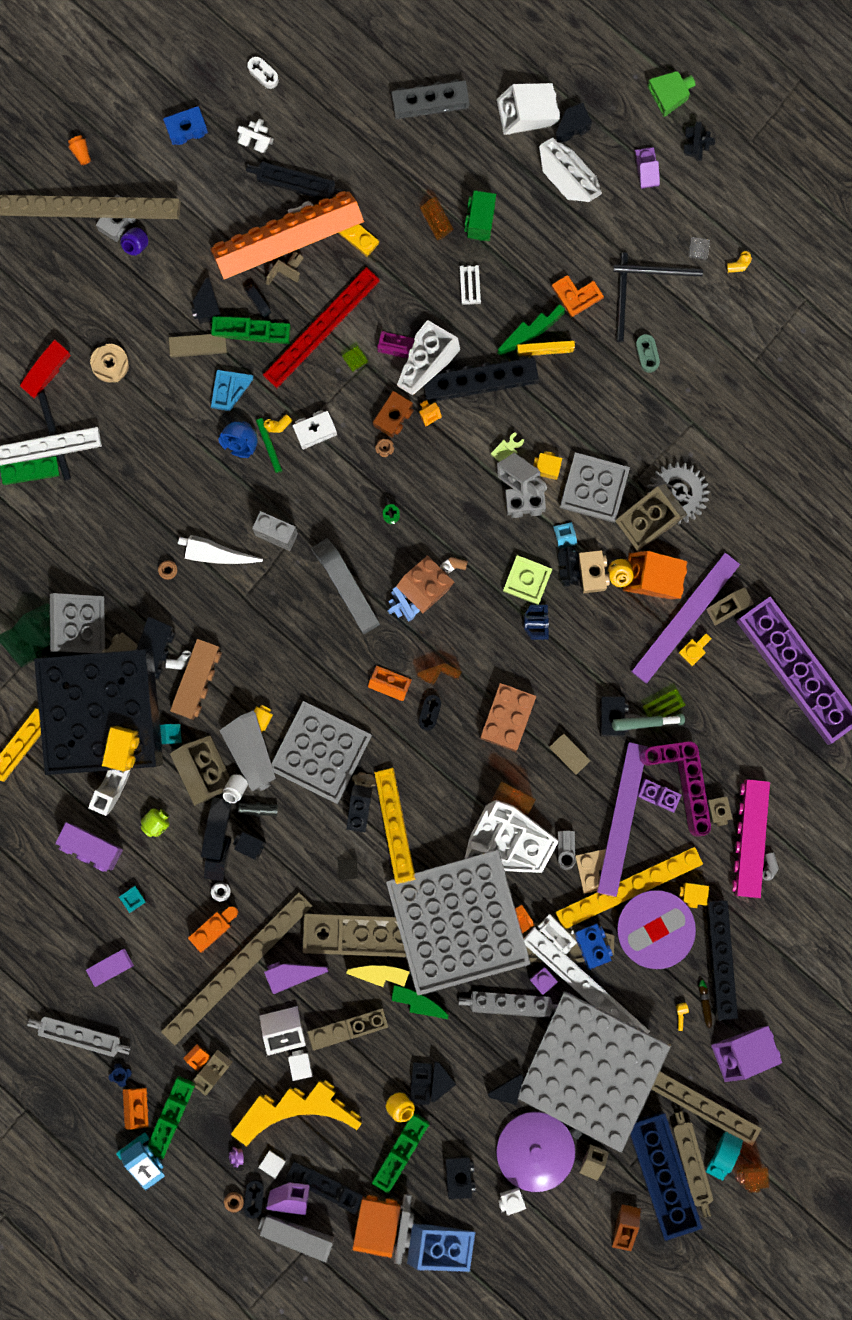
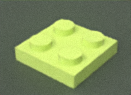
[503,555,552,605]

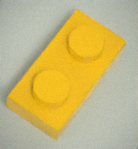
[339,224,379,257]

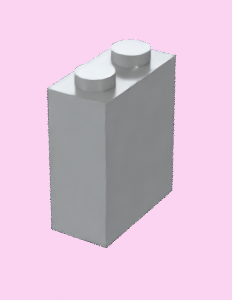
[252,511,298,551]

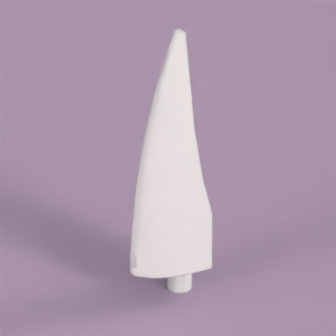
[178,535,263,564]

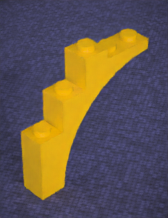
[231,1080,362,1146]

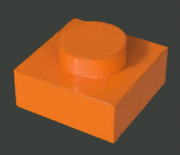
[183,1045,211,1071]

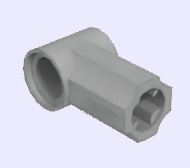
[558,831,576,870]

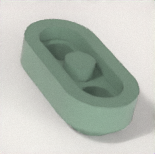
[636,334,660,373]

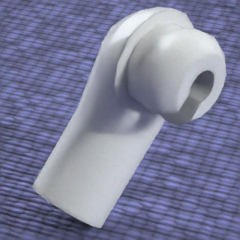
[166,651,192,670]

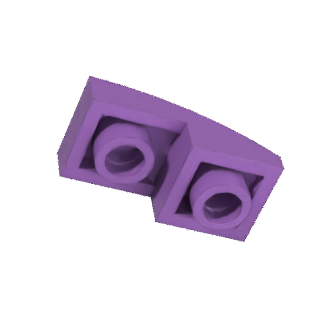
[637,779,682,813]

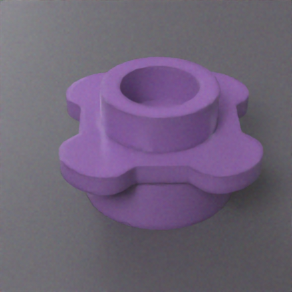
[229,1147,243,1168]

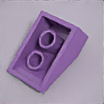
[264,962,329,994]

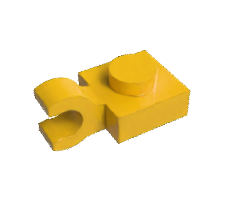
[679,633,712,666]

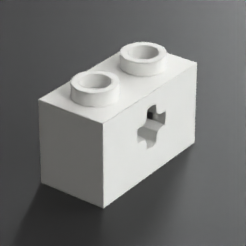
[293,410,337,450]

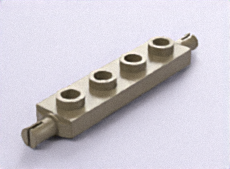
[672,1111,713,1217]

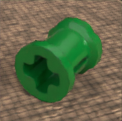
[383,504,400,524]

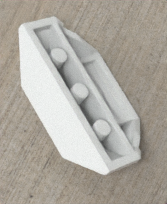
[539,138,602,202]

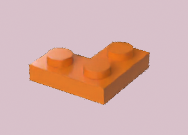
[551,275,604,318]

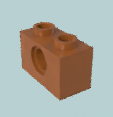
[373,391,414,438]

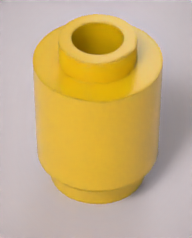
[254,705,273,733]

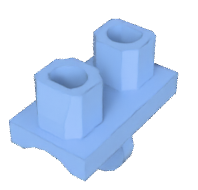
[388,587,420,622]

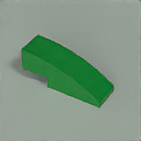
[392,985,449,1019]

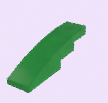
[497,304,565,356]
[211,317,291,344]
[148,1076,196,1159]
[372,1113,430,1194]

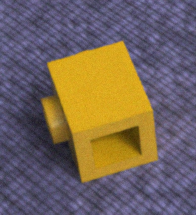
[533,452,562,480]
[679,883,709,908]

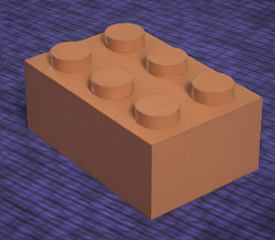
[480,683,536,752]

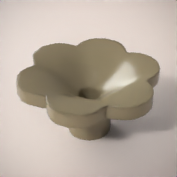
[352,772,376,788]

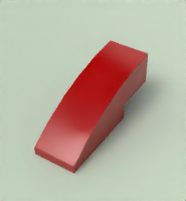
[20,340,71,399]

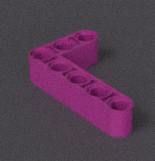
[640,742,711,837]

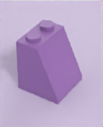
[711,1026,782,1082]

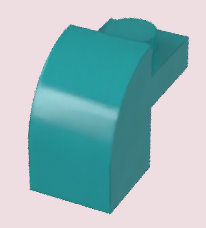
[705,1131,743,1181]

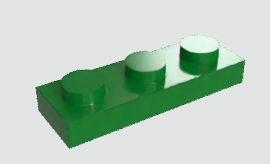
[0,456,60,485]

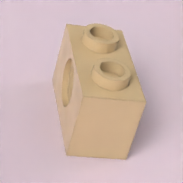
[578,551,610,593]

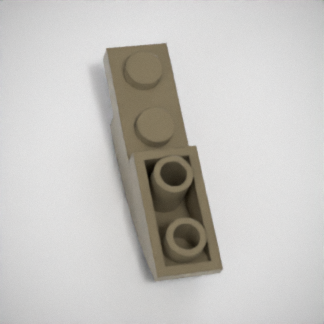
[307,1009,388,1051]

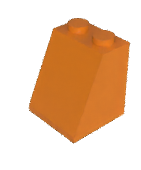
[623,551,687,599]
[353,1195,401,1258]

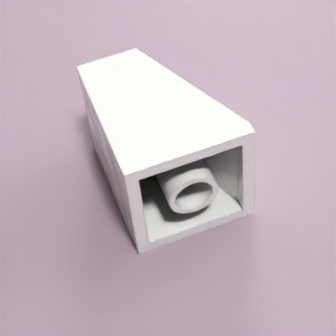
[497,83,560,135]

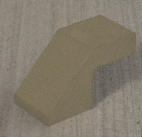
[192,1050,233,1096]

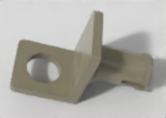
[266,252,303,285]

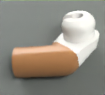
[440,557,468,575]

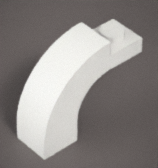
[88,769,131,816]

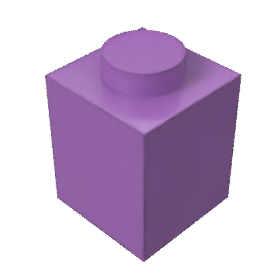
[529,966,557,995]

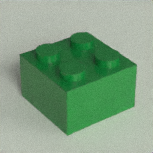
[464,191,496,242]

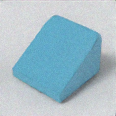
[553,522,577,549]

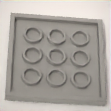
[271,701,372,804]

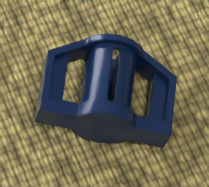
[524,605,549,640]

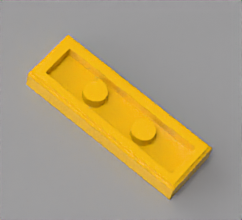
[517,341,575,356]

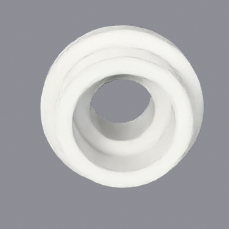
[211,882,231,902]

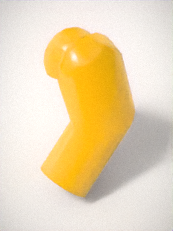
[264,414,293,433]

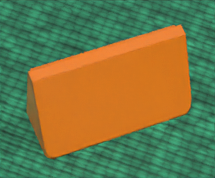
[368,665,412,701]
[123,1088,149,1129]

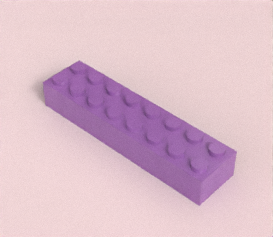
[736,597,852,745]

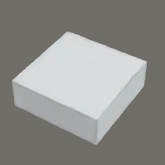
[259,1151,286,1178]

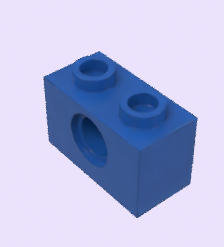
[163,106,208,145]

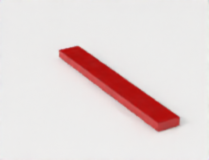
[263,267,380,389]

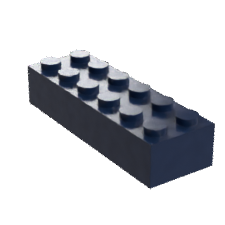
[630,1111,703,1241]

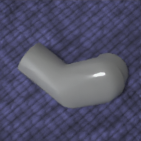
[762,852,779,881]

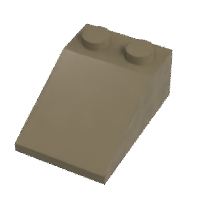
[615,484,688,551]

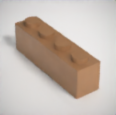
[170,639,222,720]

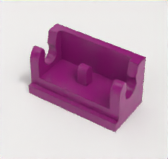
[378,331,415,359]

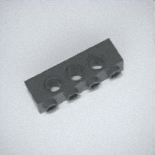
[392,79,469,119]

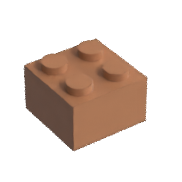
[396,555,455,613]

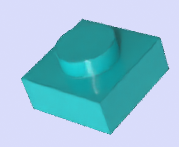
[160,724,182,744]
[119,886,146,913]

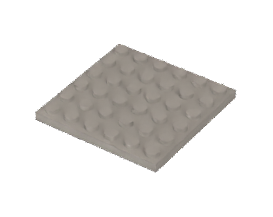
[386,850,531,996]
[518,992,672,1152]

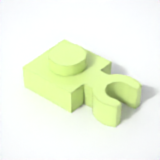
[491,433,524,462]

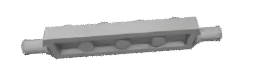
[459,992,558,1018]
[27,1016,131,1057]

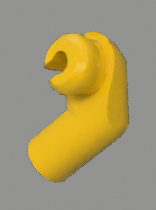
[727,251,752,273]

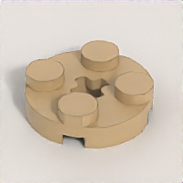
[90,344,129,382]

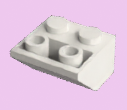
[260,1006,307,1055]

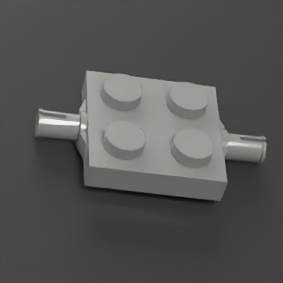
[393,1194,414,1264]

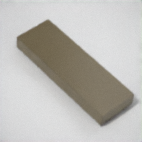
[169,334,227,357]

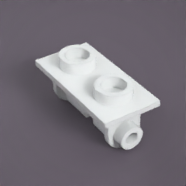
[538,915,577,954]

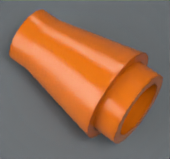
[68,135,91,165]

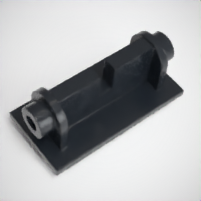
[558,546,580,587]

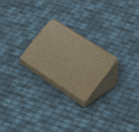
[549,733,590,775]

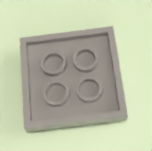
[560,452,630,523]
[50,593,105,654]

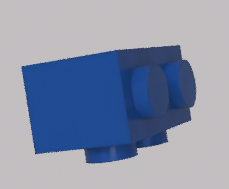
[574,924,613,969]

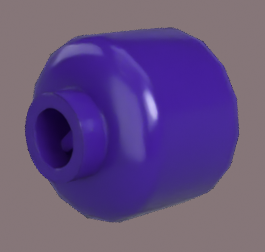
[120,227,148,256]

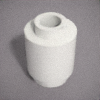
[223,775,248,803]

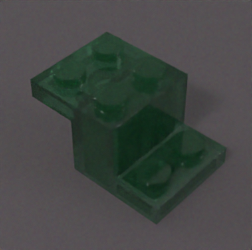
[0,603,51,668]

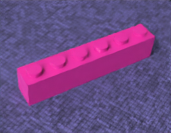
[732,780,770,898]

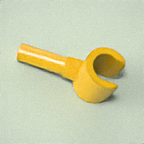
[676,1002,689,1031]

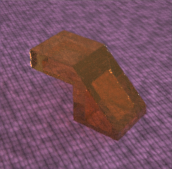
[417,663,462,685]

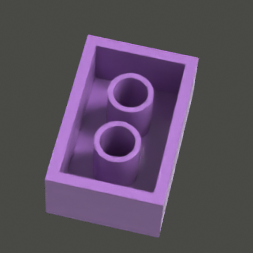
[55,822,123,872]

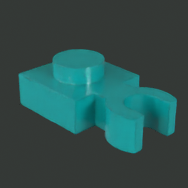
[116,1132,150,1160]

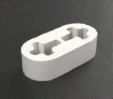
[248,57,279,89]

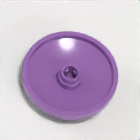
[496,1111,575,1192]

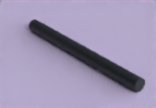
[616,253,628,343]
[613,264,703,277]
[38,393,71,481]

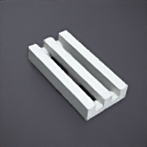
[460,265,481,305]

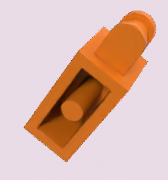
[188,907,238,953]

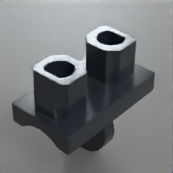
[684,122,715,161]

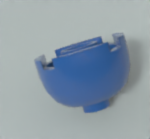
[218,422,258,458]

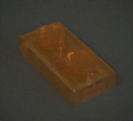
[420,197,454,240]

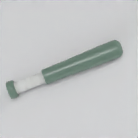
[612,714,685,731]

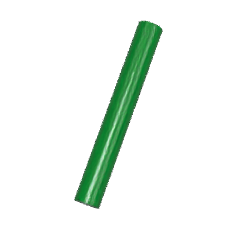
[256,418,282,473]

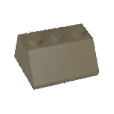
[170,736,230,806]

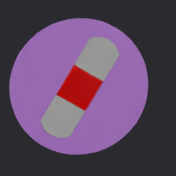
[618,891,696,969]

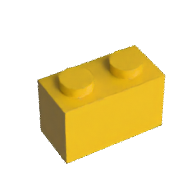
[102,726,139,771]

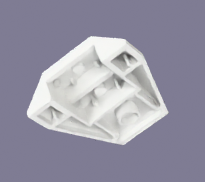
[465,800,559,873]

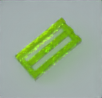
[643,689,686,717]

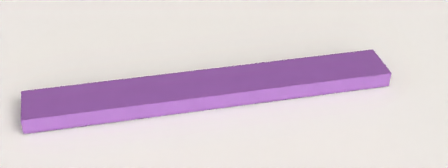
[632,553,740,684]
[597,742,648,897]

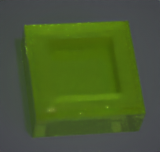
[342,346,368,373]

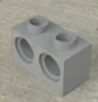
[505,489,546,518]

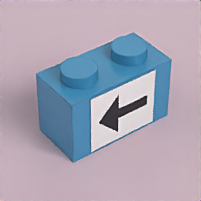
[120,1141,165,1190]

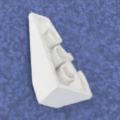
[397,320,460,395]

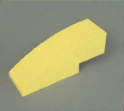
[347,965,410,987]

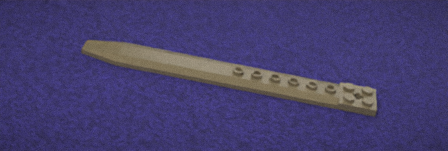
[303,914,614,963]

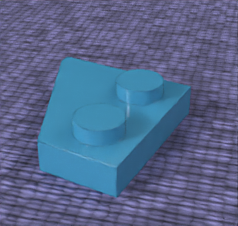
[211,370,254,411]

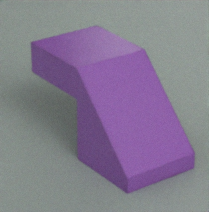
[86,949,134,987]

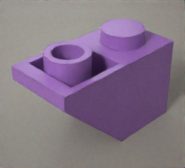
[267,1183,309,1215]

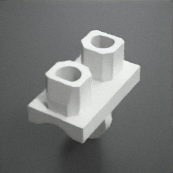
[237,119,274,153]

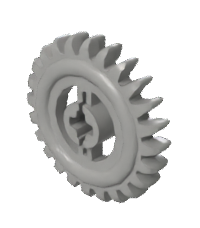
[647,462,710,524]

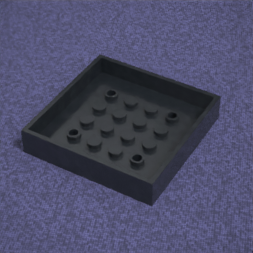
[34,648,163,775]

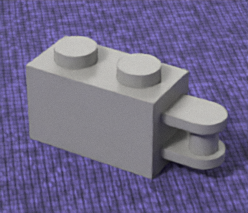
[497,453,547,497]

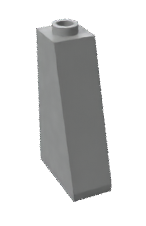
[219,710,276,791]
[258,1214,334,1262]

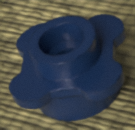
[108,1064,132,1087]

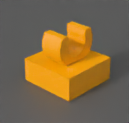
[419,400,442,426]

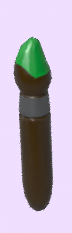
[699,980,712,1028]

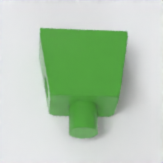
[647,71,696,117]

